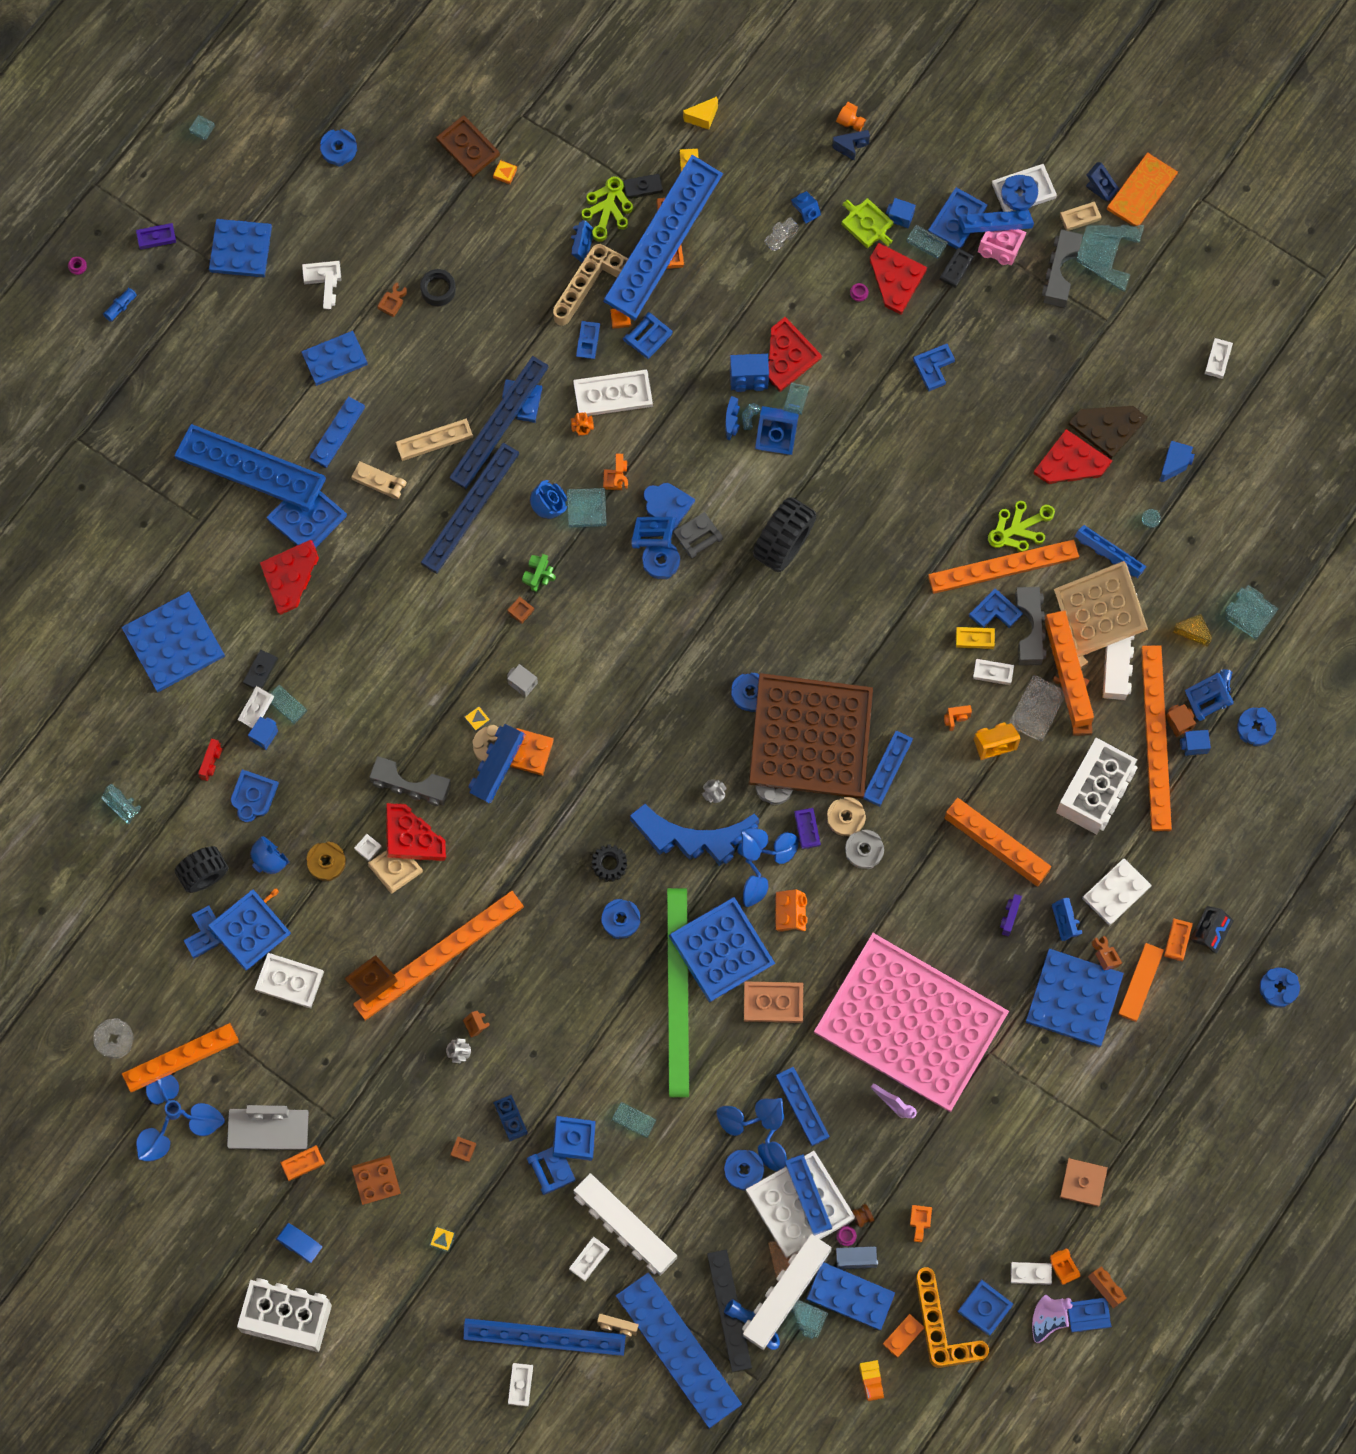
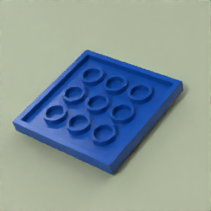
[121,592,225,693]
[669,897,775,1003]
[1025,949,1124,1047]

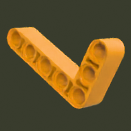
[916,1267,989,1368]

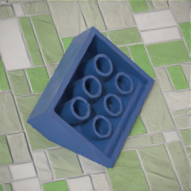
[468,724,526,803]

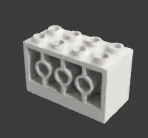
[1056,738,1138,835]
[237,1278,332,1352]

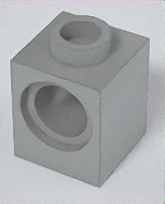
[507,664,538,697]

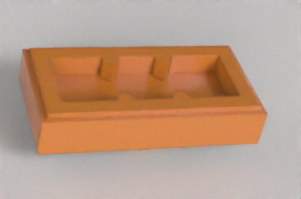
[1164,918,1193,962]
[280,1145,325,1181]

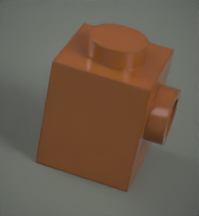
[1166,704,1196,737]

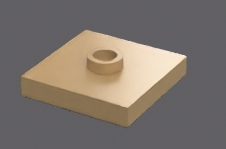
[368,850,423,894]

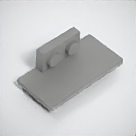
[227,1105,309,1150]

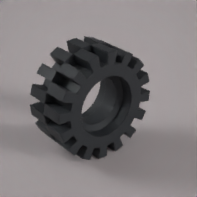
[592,844,627,882]

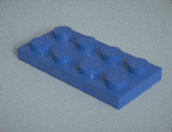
[806,1262,895,1331]

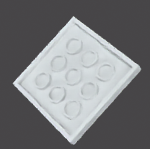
[746,1151,855,1259]

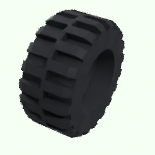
[753,497,817,572]

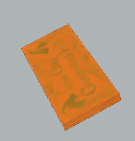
[1107,152,1178,229]

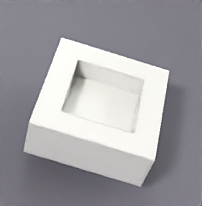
[354,834,382,862]

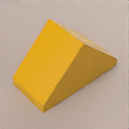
[683,97,718,130]

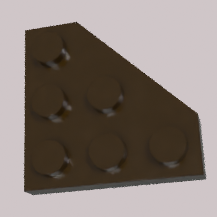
[1068,406,1148,459]

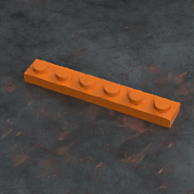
[122,1023,239,1093]

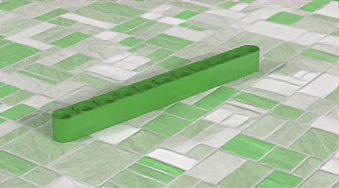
[667,888,689,1097]

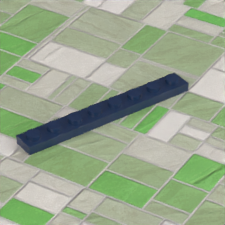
[449,356,549,489]
[421,443,519,574]

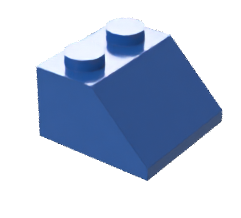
[755,406,799,455]

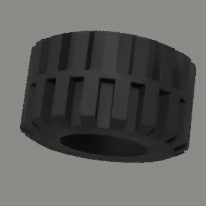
[174,846,229,893]

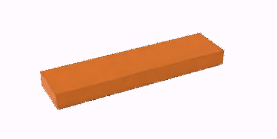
[1118,943,1164,1022]

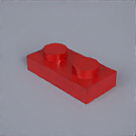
[198,738,222,781]

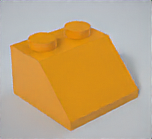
[974,723,1021,760]

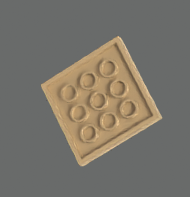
[1054,561,1148,657]

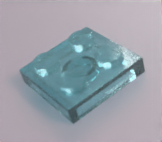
[567,488,606,528]

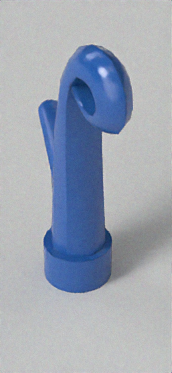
[724,1299,780,1350]

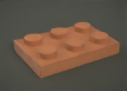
[744,982,803,1023]

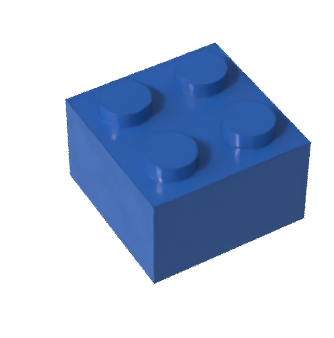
[730,354,769,392]

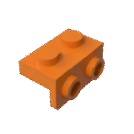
[776,889,807,932]

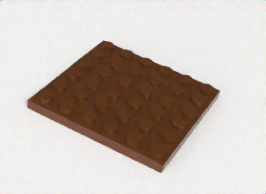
[749,673,873,799]

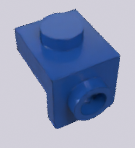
[791,191,821,223]

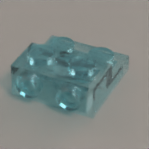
[1225,585,1279,640]

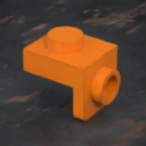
[1050,1249,1080,1285]

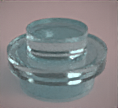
[1142,509,1161,528]

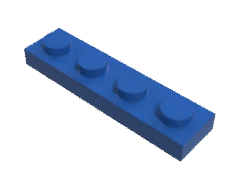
[958,210,1034,233]
[310,397,365,468]
[1074,525,1147,578]
[863,731,913,807]
[776,1067,830,1147]
[785,1154,832,1236]

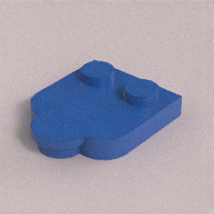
[644,483,695,531]
[231,769,279,822]

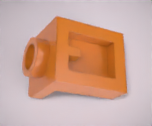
[944,705,972,731]

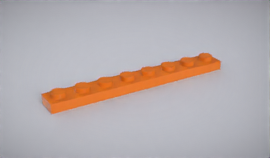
[928,539,1079,594]

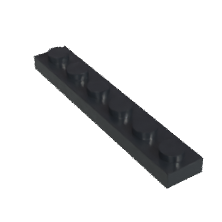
[707,1249,752,1373]

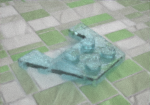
[1076,225,1144,292]

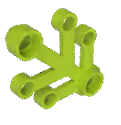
[582,177,633,242]
[988,501,1055,552]

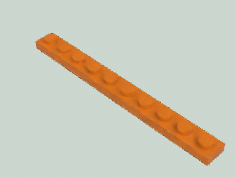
[1141,646,1172,831]
[353,891,524,1021]

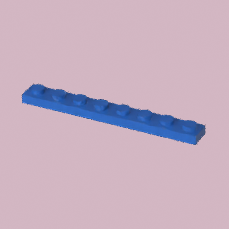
[464,1318,626,1356]

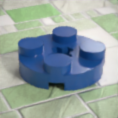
[320,129,357,167]
[1001,175,1038,211]
[642,544,680,579]
[731,673,759,712]
[1237,707,1276,746]
[602,899,640,939]
[1260,968,1300,1008]
[724,1150,764,1191]

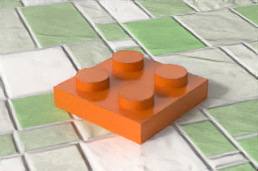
[510,728,554,776]

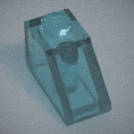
[791,1300,828,1339]

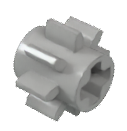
[702,779,727,803]
[446,1038,471,1063]

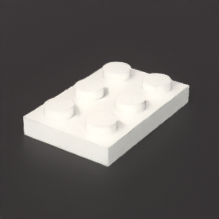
[992,164,1057,212]
[1082,859,1152,926]
[255,953,324,1008]

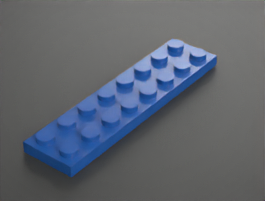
[174,424,326,511]
[616,1272,742,1429]

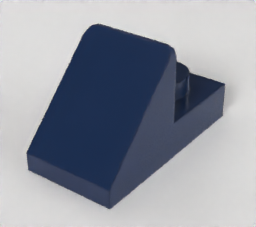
[832,130,870,160]
[1086,162,1119,202]

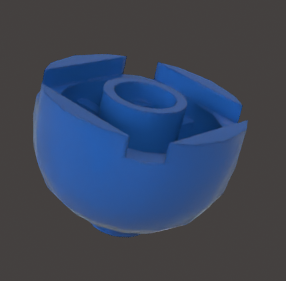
[530,480,568,519]
[250,836,289,874]

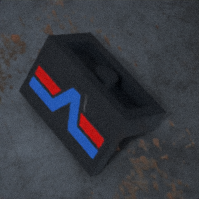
[1190,906,1234,954]

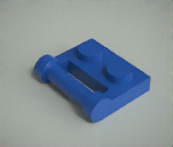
[623,312,673,359]
[632,517,675,549]
[1185,673,1234,721]
[527,1147,576,1195]

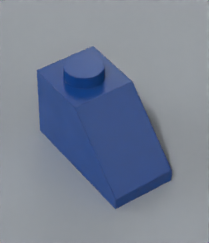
[1159,441,1195,482]

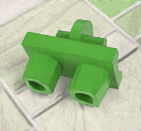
[522,554,556,592]

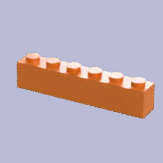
[1044,611,1094,728]
[945,797,1051,887]

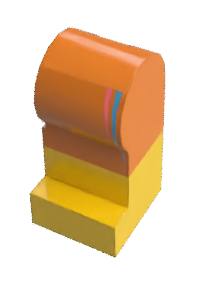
[859,1360,884,1401]

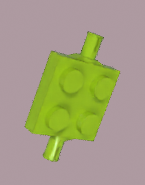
[841,198,894,249]

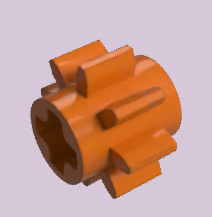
[571,412,594,436]

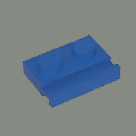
[1067,1298,1112,1333]

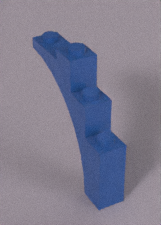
[630,804,759,866]

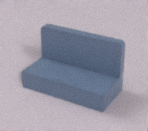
[836,1247,878,1269]

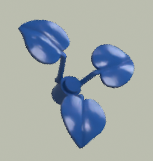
[738,828,799,907]
[136,1075,225,1161]
[716,1098,787,1172]

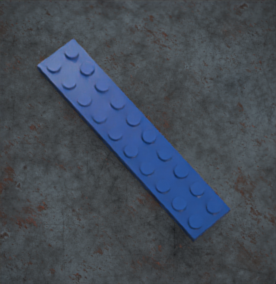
[603,155,723,321]

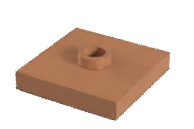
[1060,1158,1108,1207]

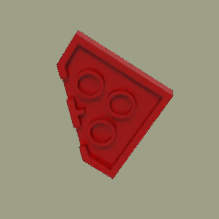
[870,243,927,315]
[769,317,822,392]
[1033,429,1112,484]
[260,540,319,615]
[386,803,446,861]

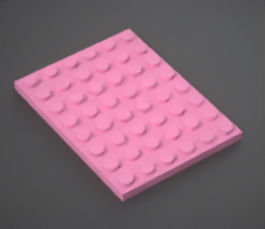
[814,933,1009,1112]

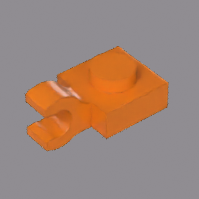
[614,454,628,489]
[910,1205,932,1242]

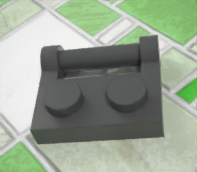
[673,512,723,559]

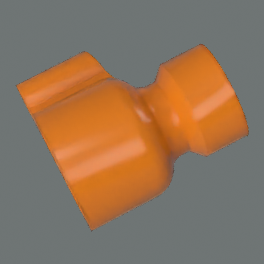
[836,102,866,132]

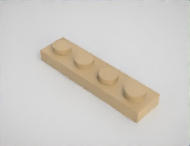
[396,418,473,461]

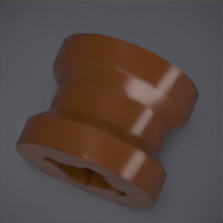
[851,1203,874,1228]

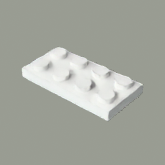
[573,370,653,416]

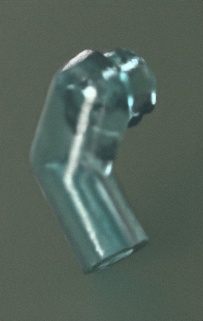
[742,403,760,430]

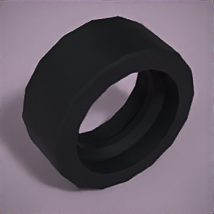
[420,269,456,306]

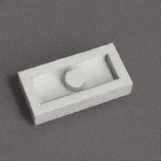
[302,261,341,284]
[323,271,337,309]
[1205,338,1233,379]
[973,659,1014,685]
[238,686,274,728]
[569,1237,609,1281]
[1011,1262,1052,1285]
[508,1363,533,1407]

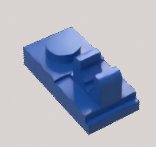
[571,220,593,262]
[1052,898,1082,941]

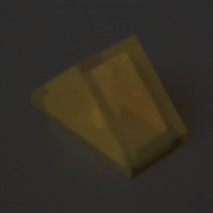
[1173,614,1212,646]

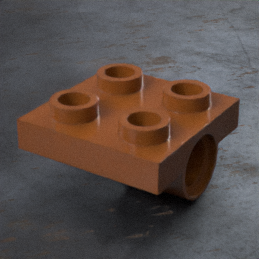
[352,1155,401,1205]

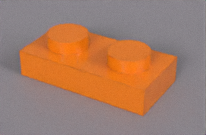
[883,1314,925,1358]

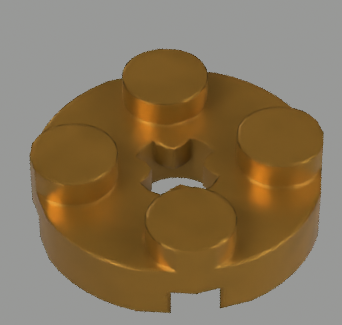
[307,842,346,882]

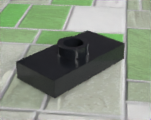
[623,174,663,199]
[940,248,974,288]
[243,649,278,689]

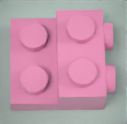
[978,229,1026,266]

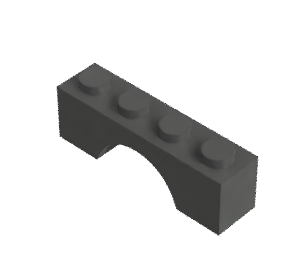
[1042,230,1083,308]
[1015,587,1046,665]
[370,756,451,806]

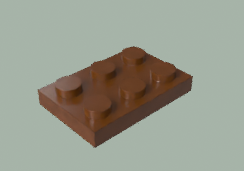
[436,115,500,178]

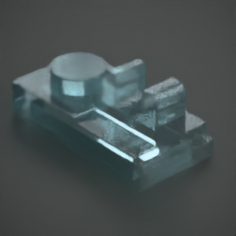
[102,784,141,824]

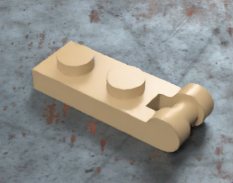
[351,461,407,499]

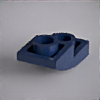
[493,1095,528,1141]

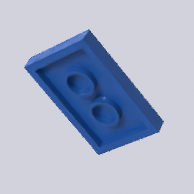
[928,187,987,249]
[301,331,368,386]

